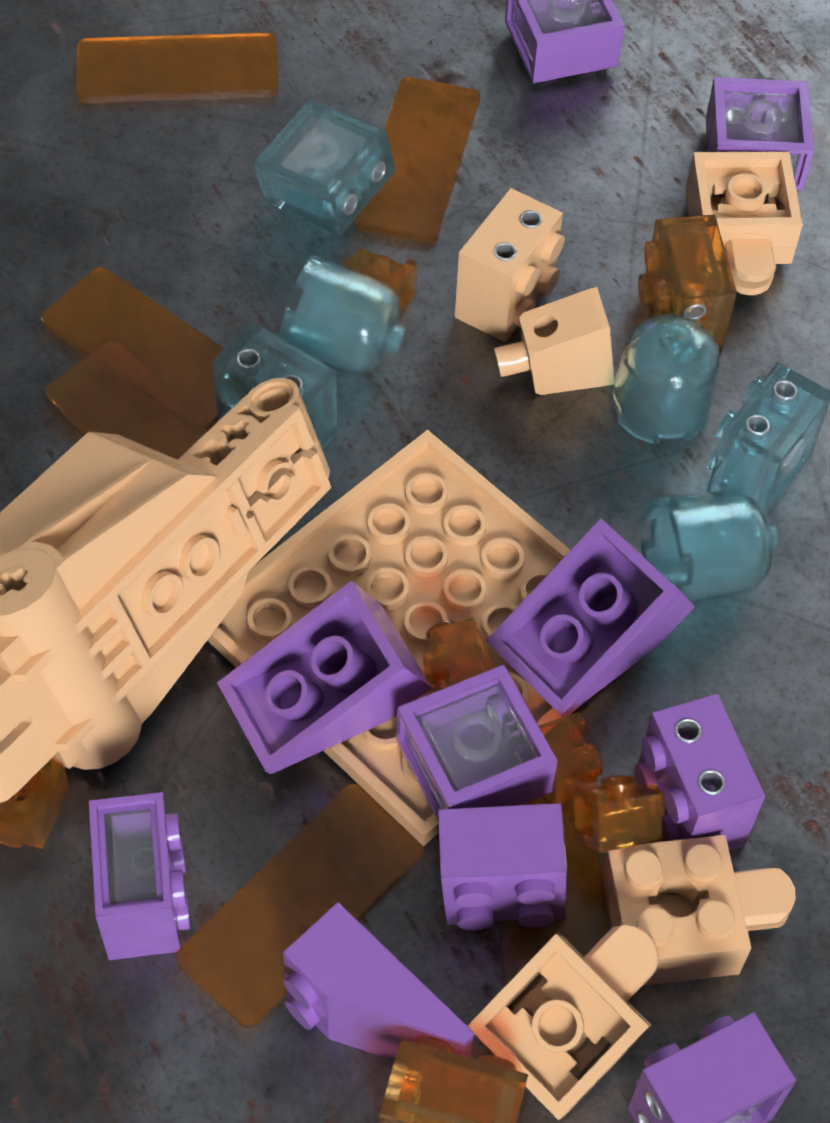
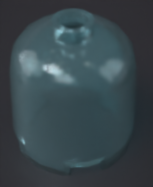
[278,254,406,375]
[611,314,720,444]
[641,491,779,602]

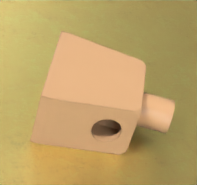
[494,287,615,395]

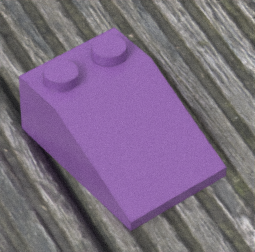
[486,519,695,717]
[217,581,432,774]
[283,902,475,1083]

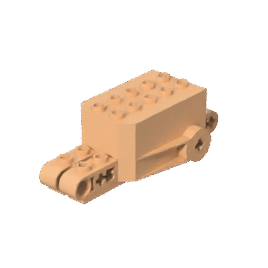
[0,378,331,803]

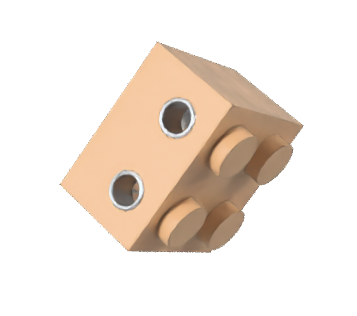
[455,188,565,343]

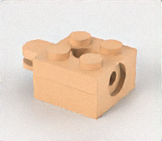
[685,152,803,295]
[600,835,796,986]
[468,925,659,1120]

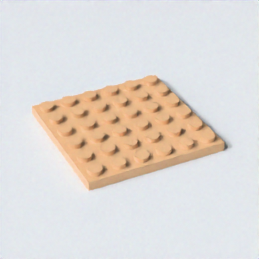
[207,429,582,846]

